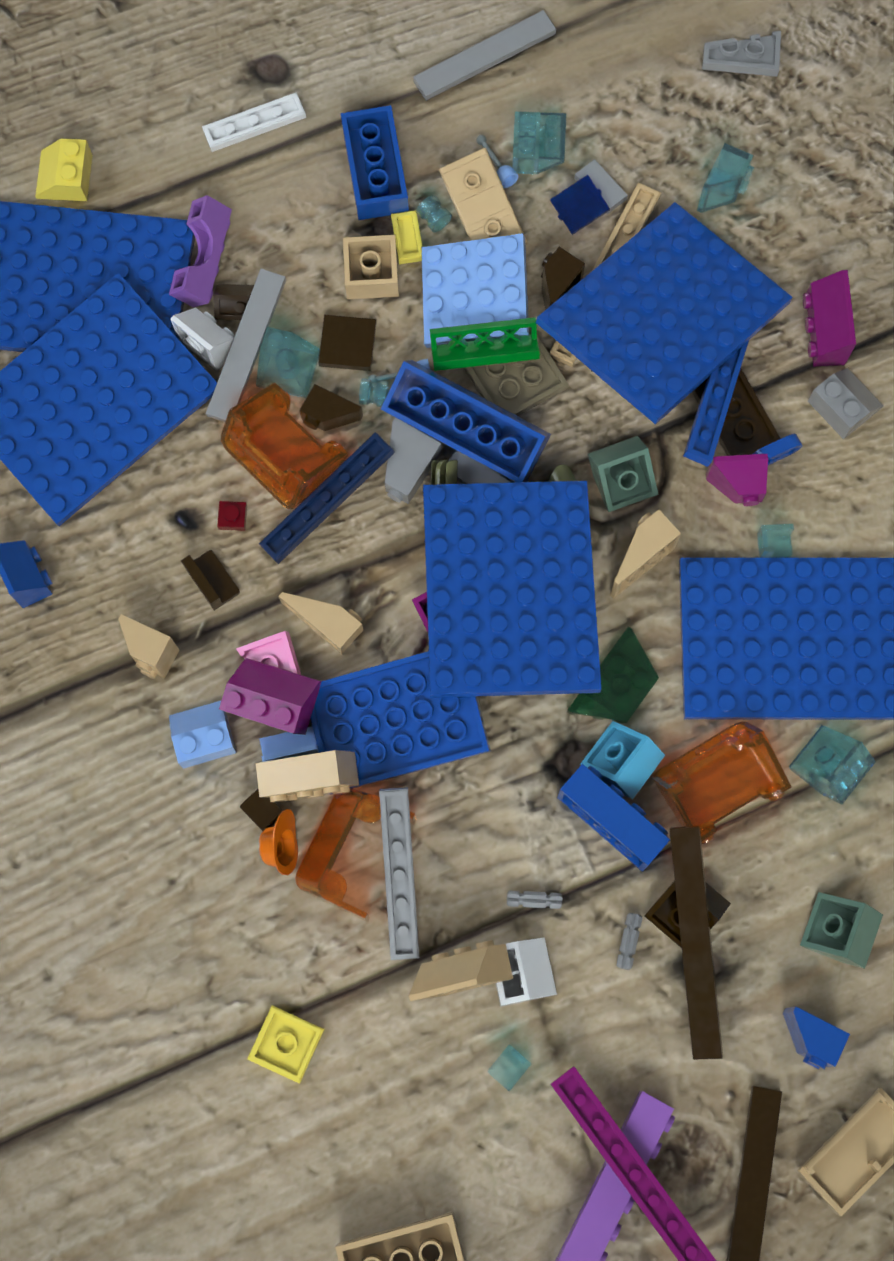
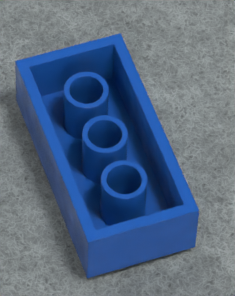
[341,105,409,220]
[557,764,670,872]

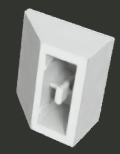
[496,938,557,1007]

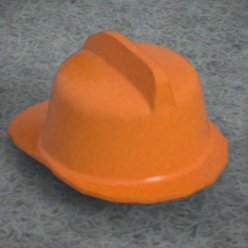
[259,809,298,875]

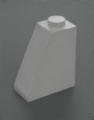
[385,417,442,504]

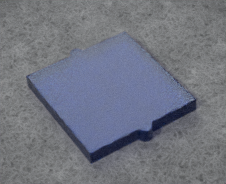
[550,175,610,235]

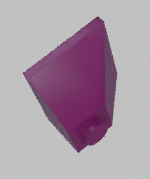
[706,454,768,506]

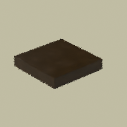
[318,315,377,371]

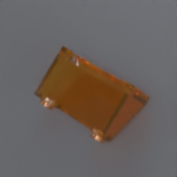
[221,382,349,509]
[652,721,792,844]

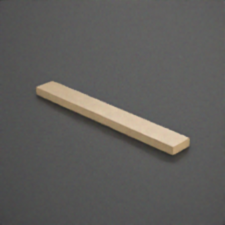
[549,182,661,367]

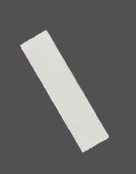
[202,92,306,152]

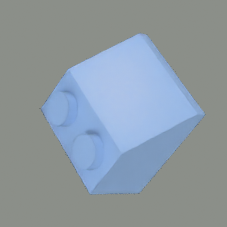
[169,701,237,769]

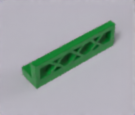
[430,317,540,371]

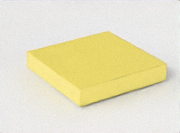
[247,1005,325,1084]

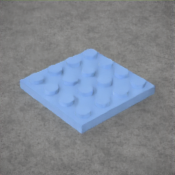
[422,233,529,348]

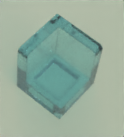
[757,524,794,558]
[488,1044,532,1091]

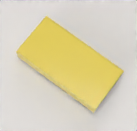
[391,210,422,265]

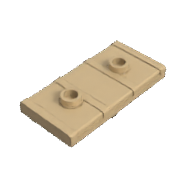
[439,148,528,245]
[797,1088,894,1216]

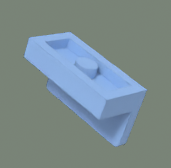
[259,727,319,762]

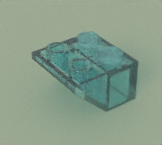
[512,112,566,174]

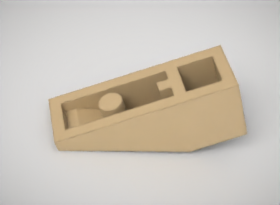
[279,592,364,654]

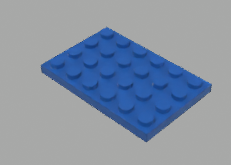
[311,651,491,795]

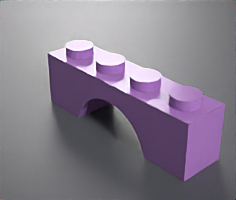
[169,195,232,308]

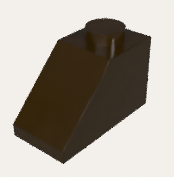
[299,384,363,431]

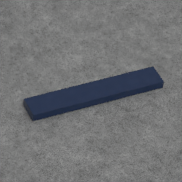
[259,432,395,564]

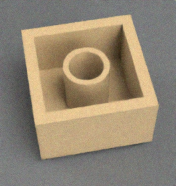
[343,235,399,299]

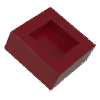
[217,501,247,531]

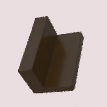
[213,284,254,320]
[181,550,240,611]

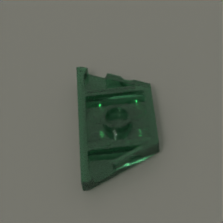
[567,626,659,724]

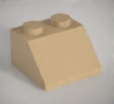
[118,614,179,679]

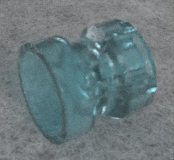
[416,195,452,232]
[359,378,389,407]

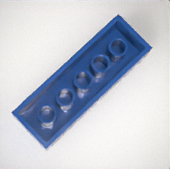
[381,360,551,482]

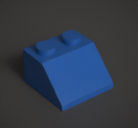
[0,540,53,608]
[783,1006,850,1070]

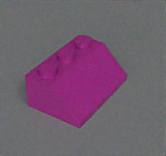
[803,270,856,367]
[219,658,322,735]

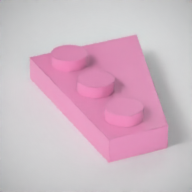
[236,631,301,675]

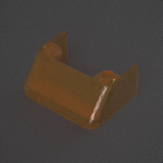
[295,789,416,922]

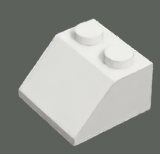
[170,308,235,372]

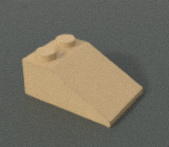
[610,510,681,599]

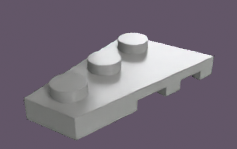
[702,31,781,77]

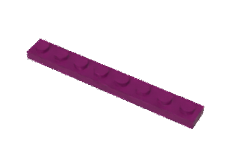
[550,1066,716,1261]

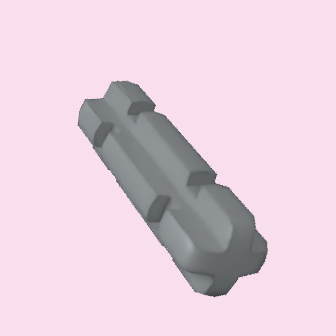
[507,890,563,909]
[616,913,643,970]

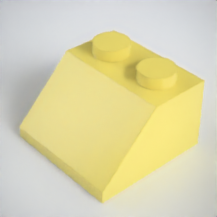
[35,139,93,201]

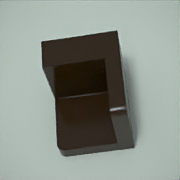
[240,789,282,831]

